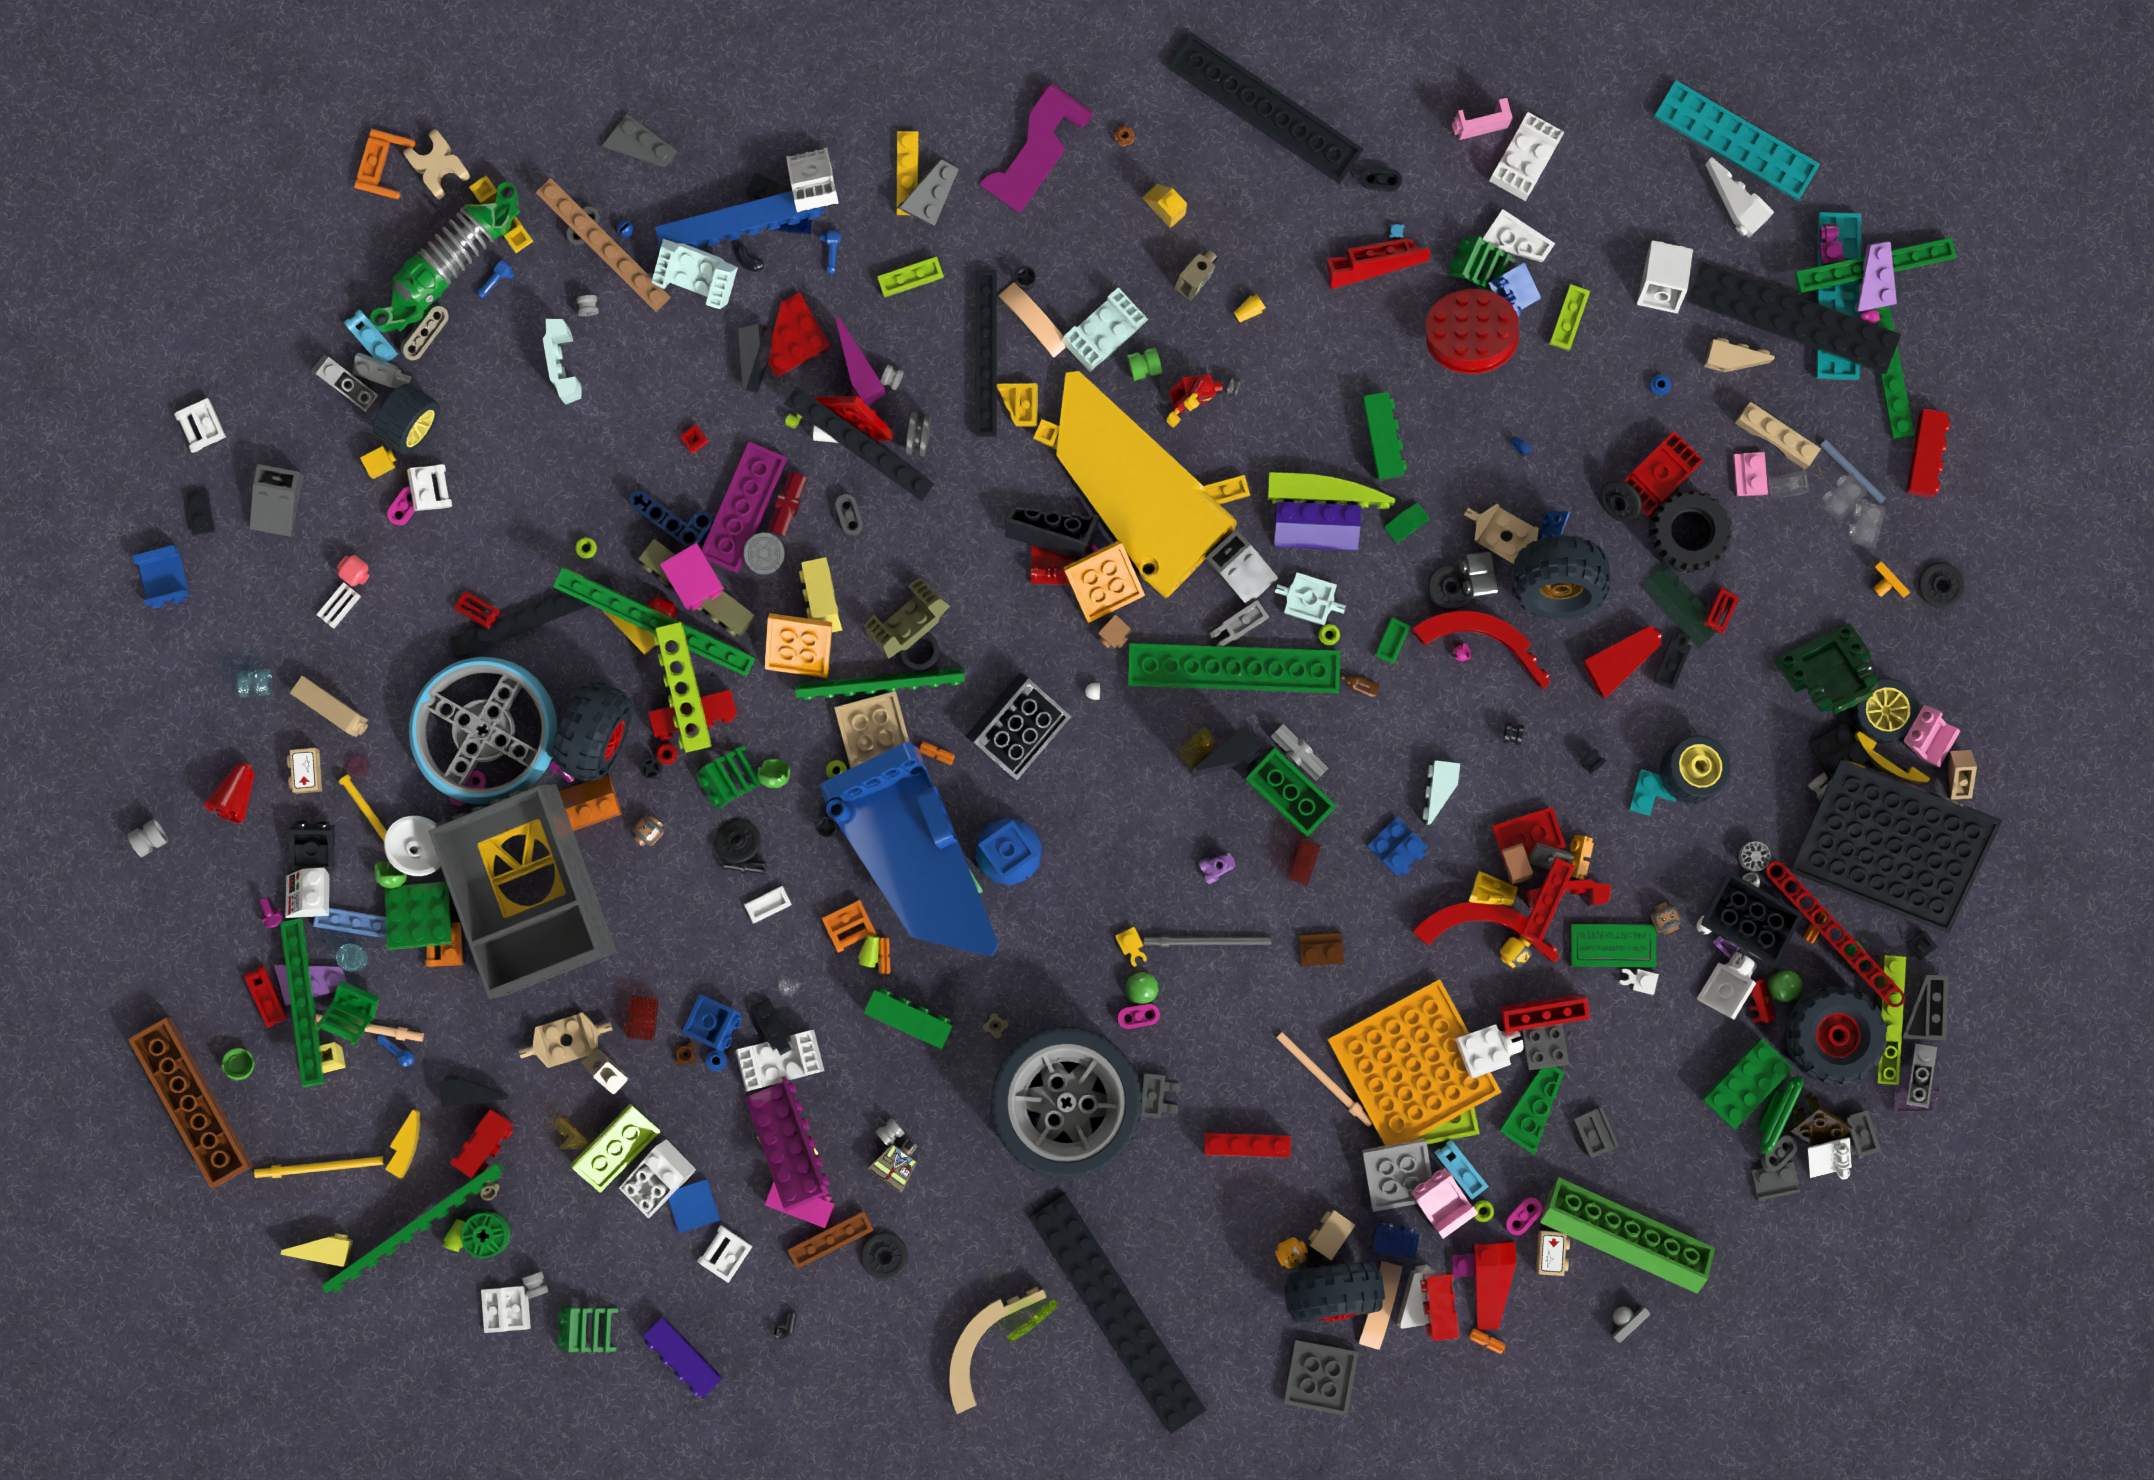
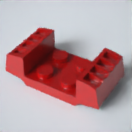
[1624,431,1704,516]
[1525,879,1611,909]

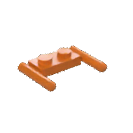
[354,129,415,199]

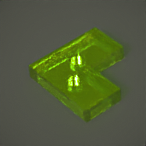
[1006,1299,1058,1342]

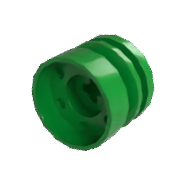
[461,1211,511,1258]

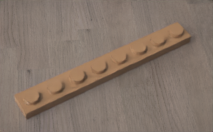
[536,178,671,312]

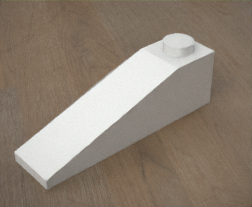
[1705,157,1774,238]

